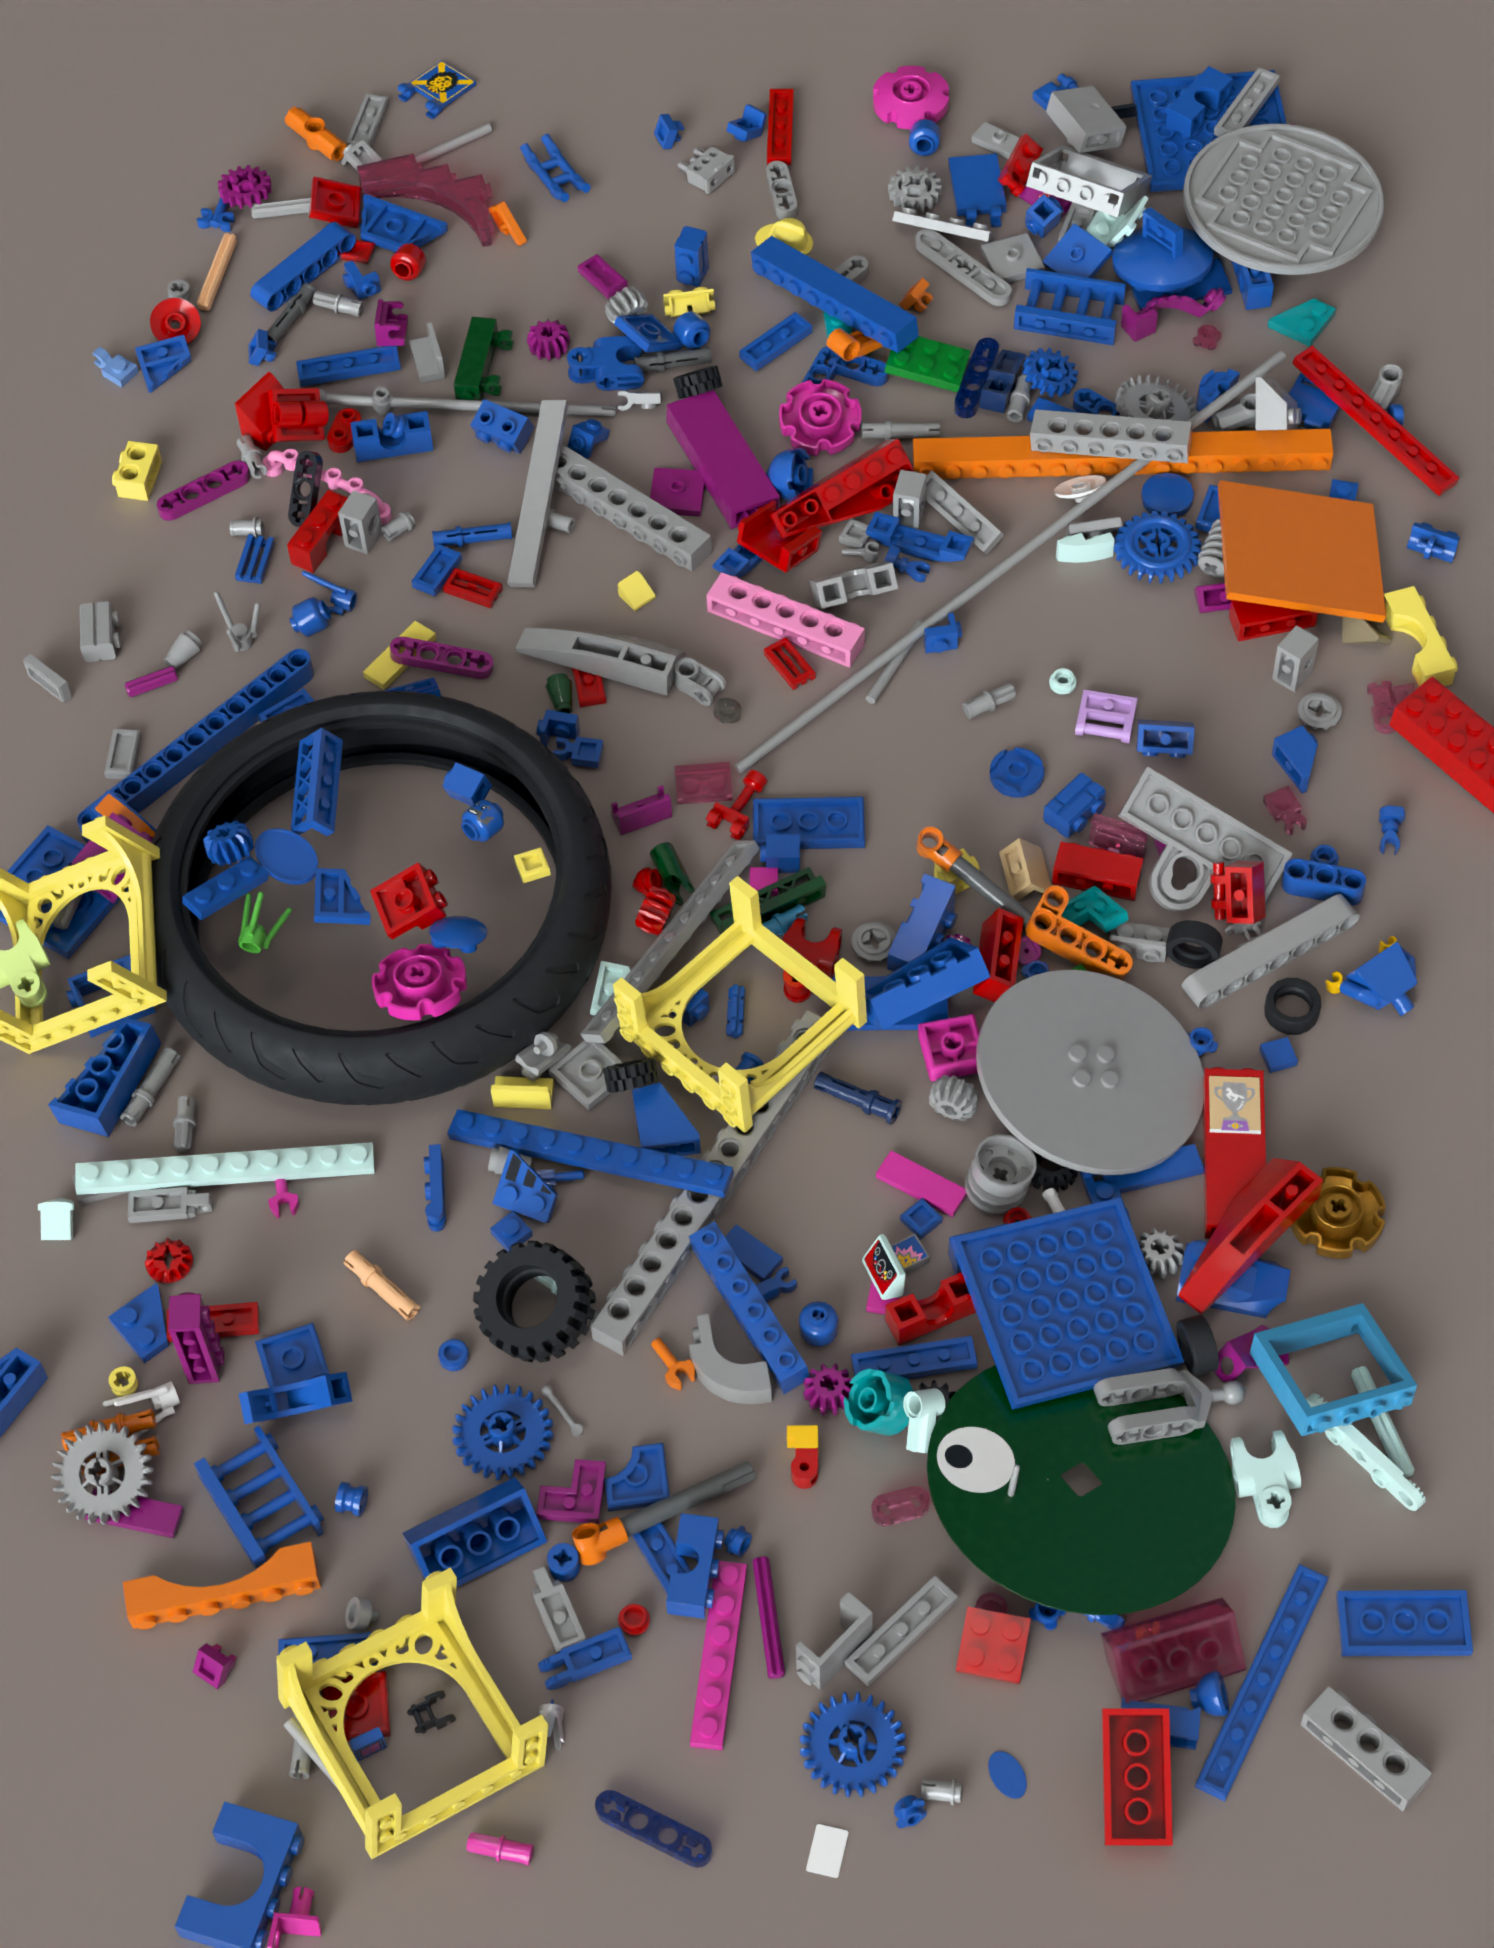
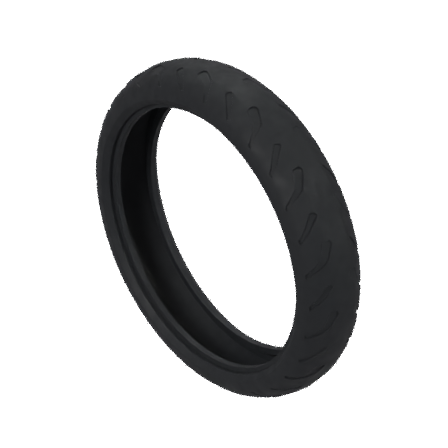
[151,691,612,1105]

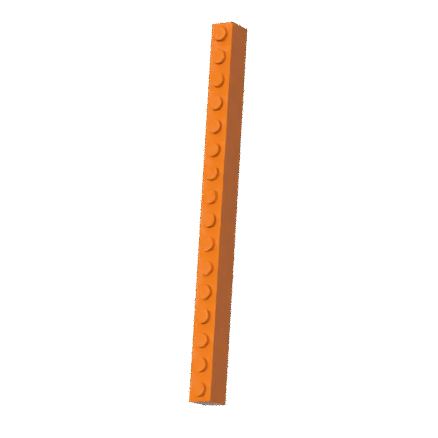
[913,429,1333,479]

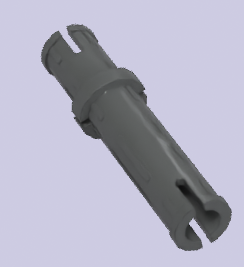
[268,283,316,346]
[634,347,712,372]

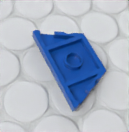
[360,194,448,252]

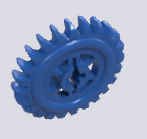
[1114,511,1202,584]
[452,1384,554,1480]
[799,1692,907,1797]

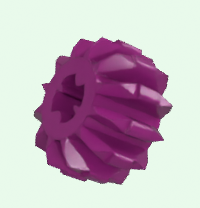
[527,319,570,361]
[803,1363,853,1416]

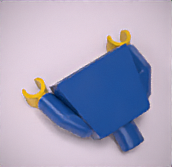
[1325,936,1417,1016]

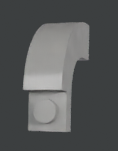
[689,1314,772,1405]

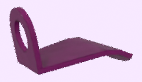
[1215,1325,1289,1382]

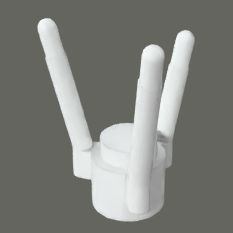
[103,1381,180,1436]

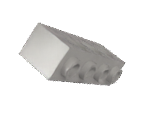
[1300,1686,1432,1812]

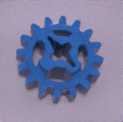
[1022,348,1079,398]

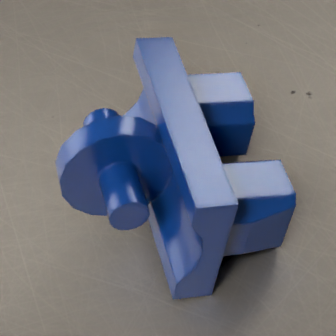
[1406,522,1460,563]

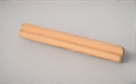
[197,233,237,312]

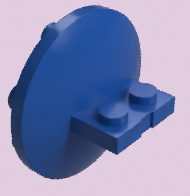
[1112,207,1213,293]

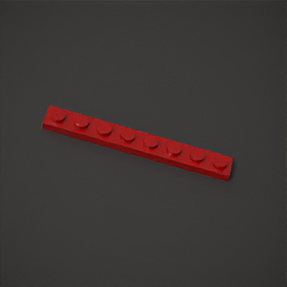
[1292,345,1459,496]

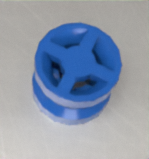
[335,1481,368,1517]
[547,1543,580,1582]

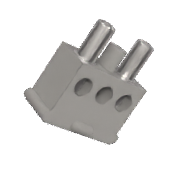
[677,146,735,194]

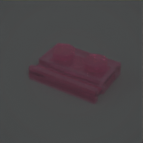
[675,762,733,805]
[1089,813,1147,858]

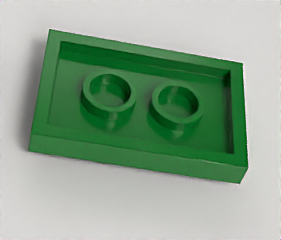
[884,336,971,393]

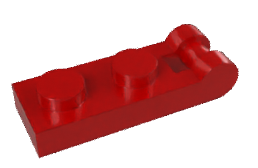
[998,133,1043,197]

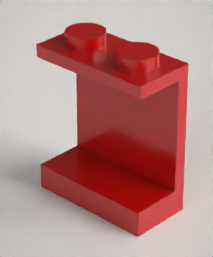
[737,500,822,573]

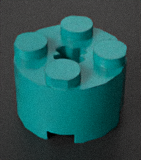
[844,1369,914,1436]

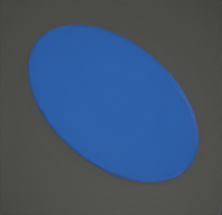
[988,1751,1027,1799]

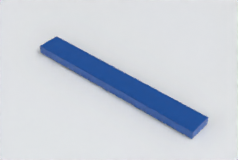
[1195,1564,1329,1802]

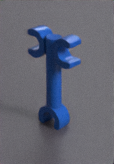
[197,190,235,232]

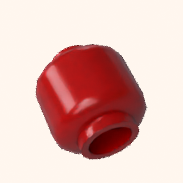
[390,243,426,281]

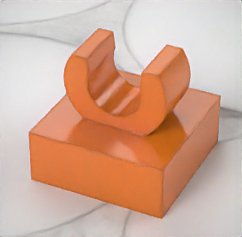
[899,277,933,313]

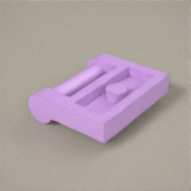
[1075,690,1138,743]

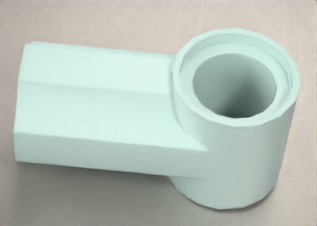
[903,1388,945,1453]

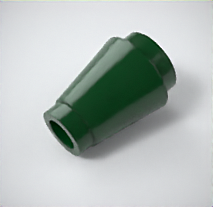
[545,673,573,714]

